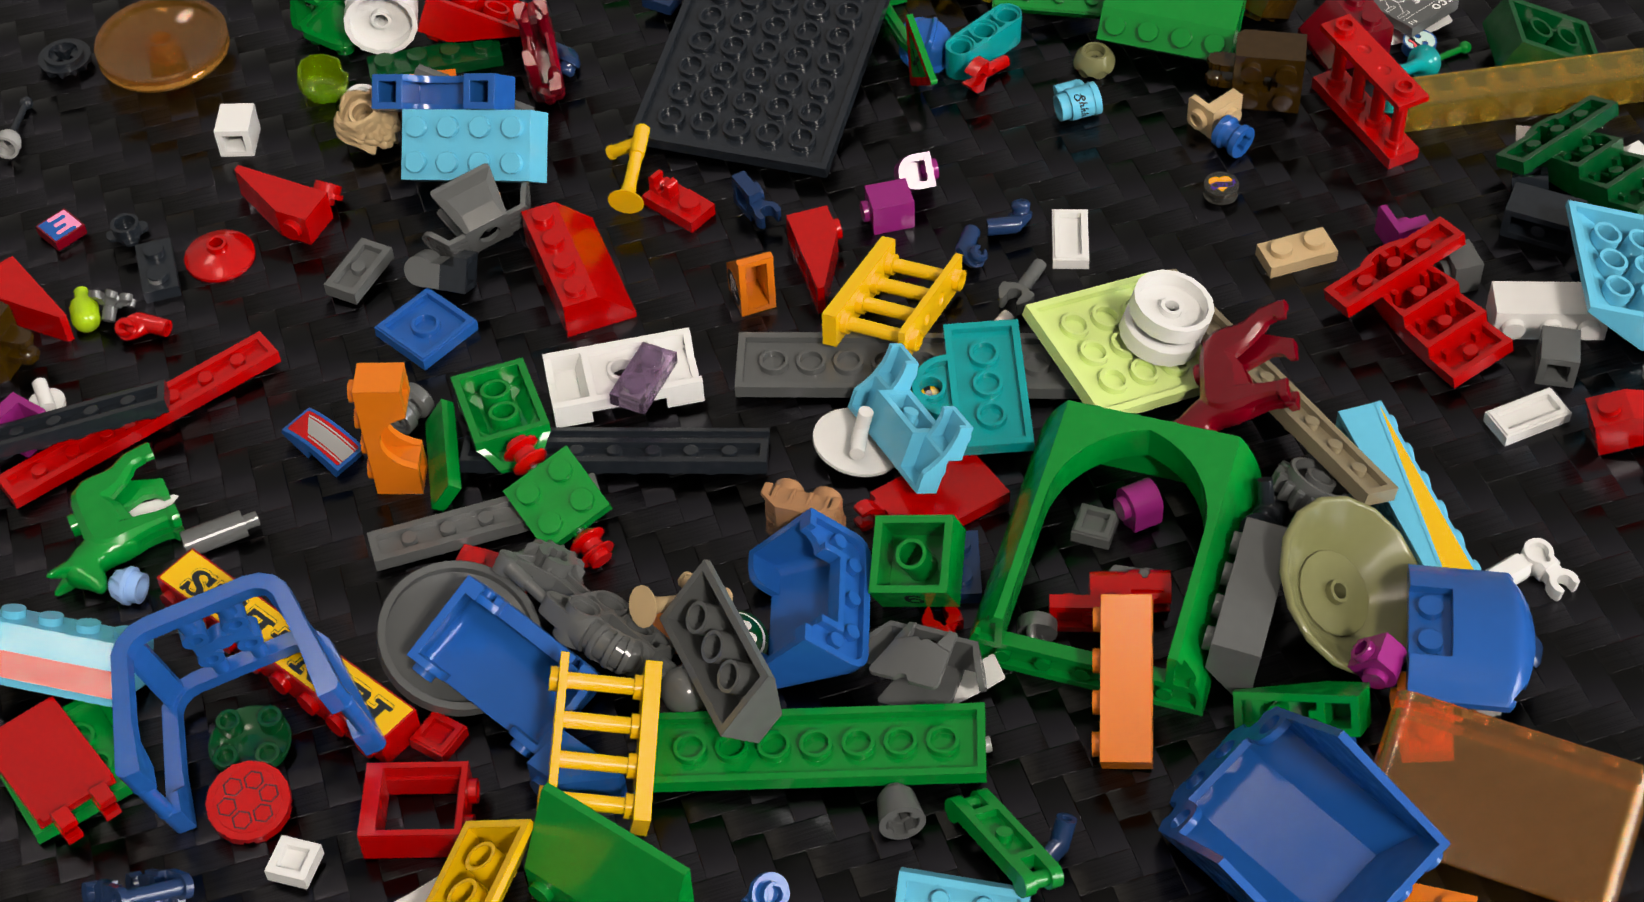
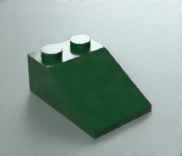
[1482,0,1604,79]

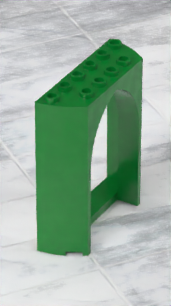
[968,400,1262,716]

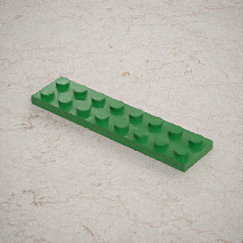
[653,702,987,793]

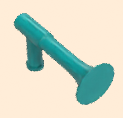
[1384,45,1441,113]

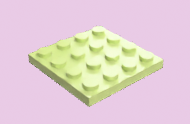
[1022,273,1202,414]

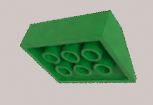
[1096,0,1247,62]
[524,782,694,902]

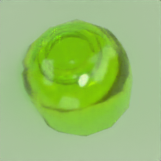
[297,54,349,104]

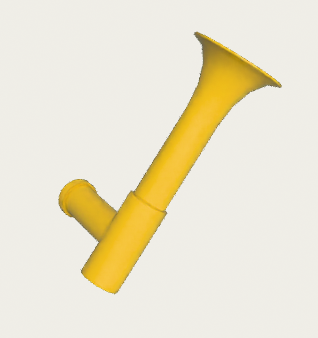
[605,124,650,214]

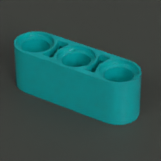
[945,3,1022,80]

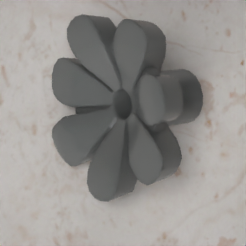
[88,289,137,323]

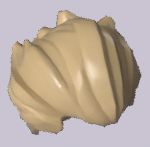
[334,88,401,155]

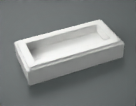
[1052,209,1089,269]
[1483,387,1572,447]

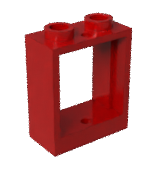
[357,761,480,859]

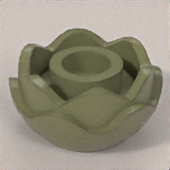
[1073,42,1115,79]

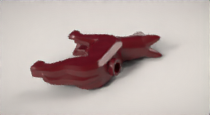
[513,0,566,105]
[1172,299,1300,432]

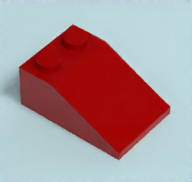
[417,0,528,42]

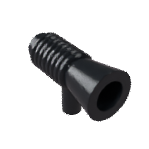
[1239,477,1290,532]

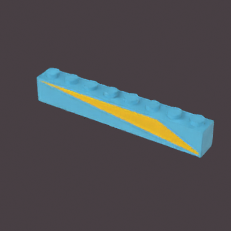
[1335,401,1481,570]

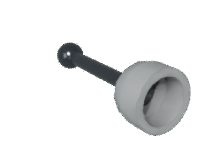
[0,96,33,159]

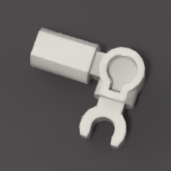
[1485,538,1580,601]

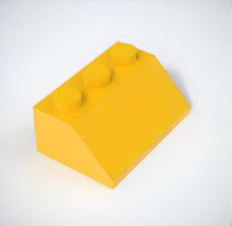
[426,819,534,902]

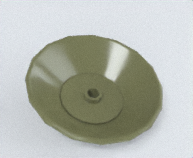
[1279,496,1418,676]

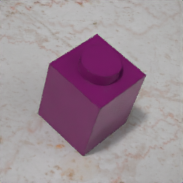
[860,178,915,235]

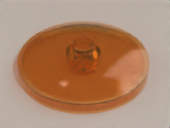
[94,0,230,93]

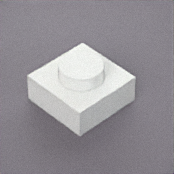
[264,835,324,889]

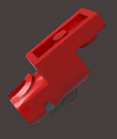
[1048,565,1172,632]

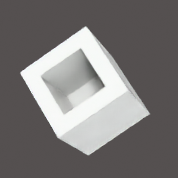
[214,103,261,157]

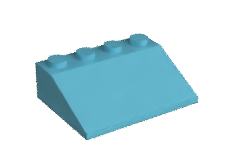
[1565,200,1644,351]

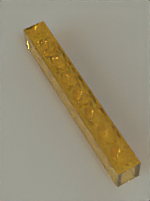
[1404,48,1644,132]

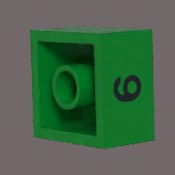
[868,515,966,607]

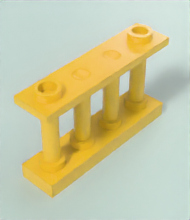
[822,236,966,355]
[536,651,663,836]

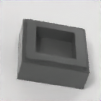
[1071,503,1119,550]

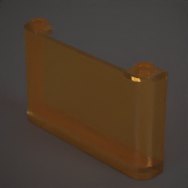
[1374,690,1644,902]

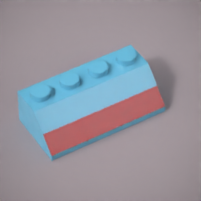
[0,604,154,707]

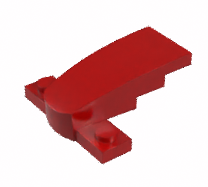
[1323,216,1514,389]

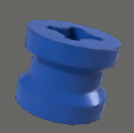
[1211,115,1255,158]

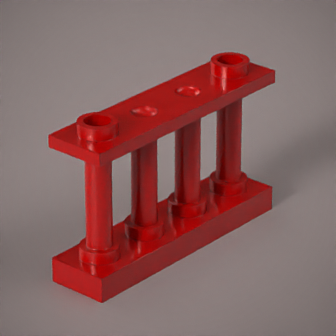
[1311,14,1429,170]

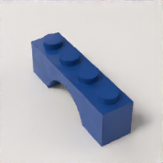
[371,73,515,112]

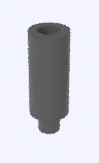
[179,510,261,554]

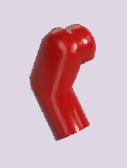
[114,312,172,340]

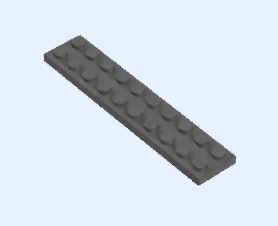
[734,332,1080,399]

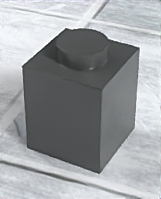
[1535,325,1581,388]

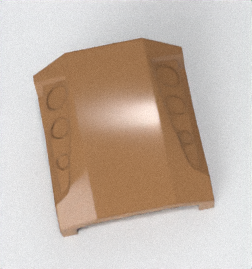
[761,478,846,536]

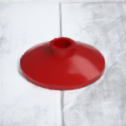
[184,229,256,283]

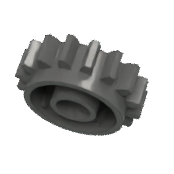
[1272,457,1354,512]

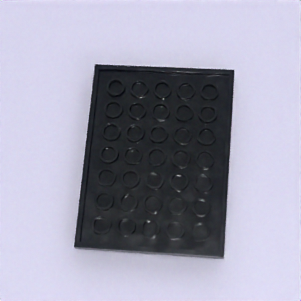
[628,0,890,178]

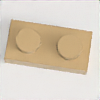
[1255,227,1338,278]

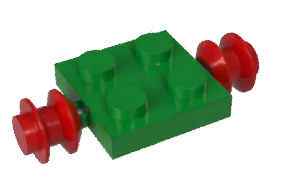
[503,434,614,569]

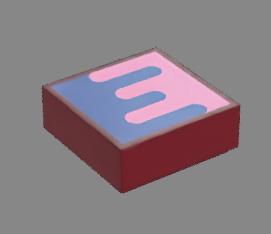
[35,208,87,251]

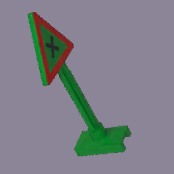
[883,0,937,86]

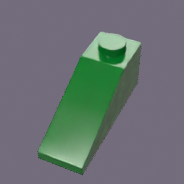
[1233,681,1371,737]

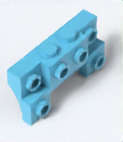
[848,343,973,494]

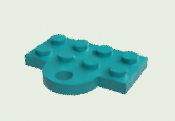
[912,319,1034,456]

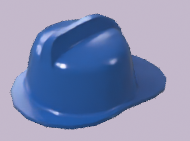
[899,16,952,74]

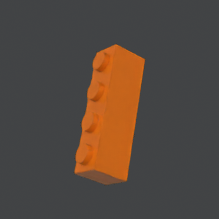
[1092,594,1153,769]

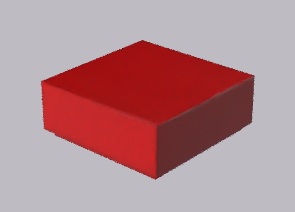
[409,712,469,762]

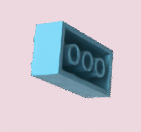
[401,109,548,183]

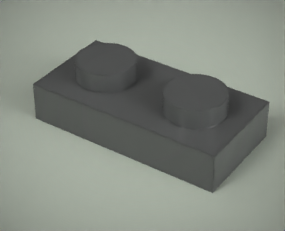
[324,238,394,305]

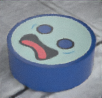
[1401,30,1437,57]

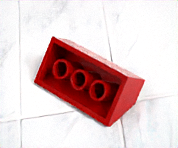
[521,202,637,337]

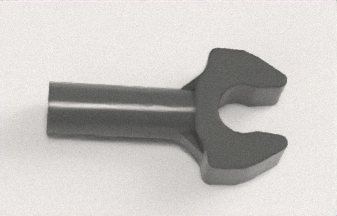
[998,258,1047,315]

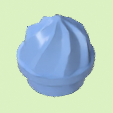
[108,566,149,606]

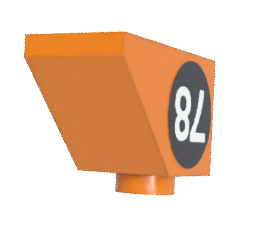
[726,251,777,317]

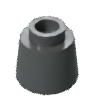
[877,783,926,840]

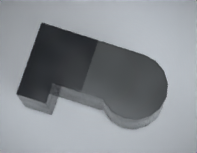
[404,249,478,294]

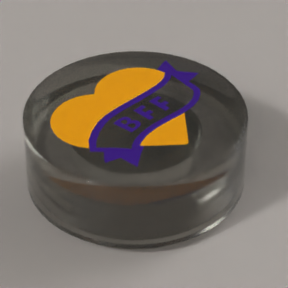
[1203,172,1239,205]

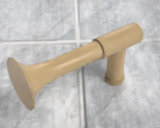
[629,571,733,628]

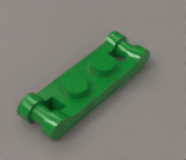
[945,788,1064,898]

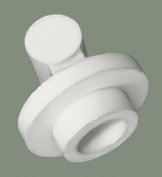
[29,378,67,412]

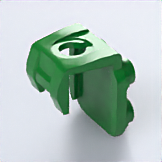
[290,0,356,56]

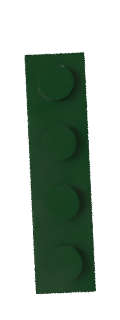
[367,38,504,84]

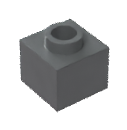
[1435,239,1484,293]

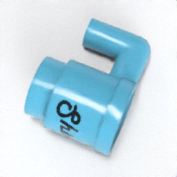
[1053,79,1103,122]

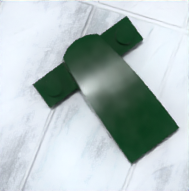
[1495,95,1644,215]

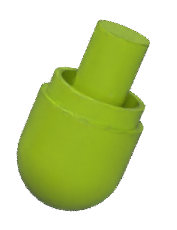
[69,286,101,333]

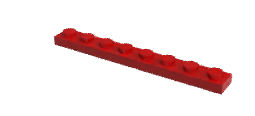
[0,331,281,509]

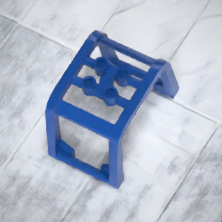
[110,572,386,833]

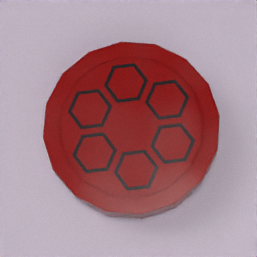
[205,760,292,845]

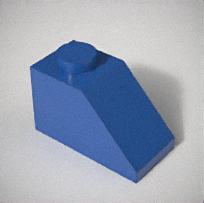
[527,730,628,797]

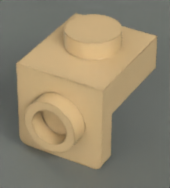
[1187,88,1243,139]

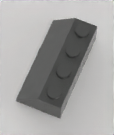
[1201,517,1287,695]
[659,559,782,743]

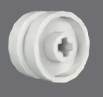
[344,0,419,54]
[1119,269,1215,367]

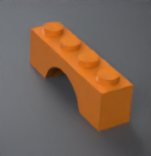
[347,362,428,494]

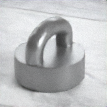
[1016,611,1058,642]

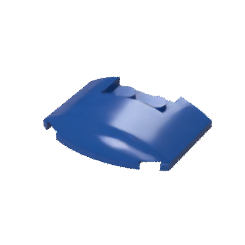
[1406,564,1536,713]

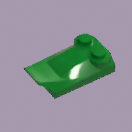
[450,358,551,474]

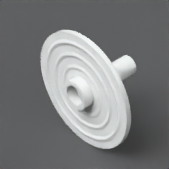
[812,406,894,477]

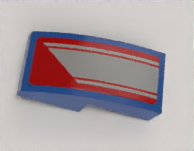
[281,407,363,477]

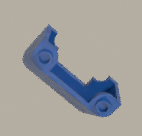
[748,508,871,689]
[407,575,602,759]

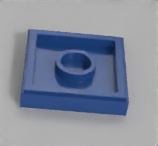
[374,288,479,370]

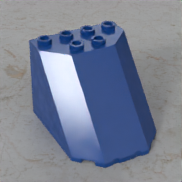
[1158,706,1451,902]

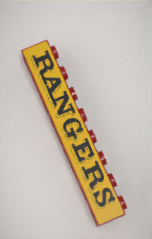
[157,548,420,763]

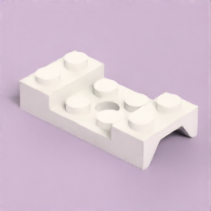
[542,327,705,427]

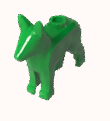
[46,442,185,596]

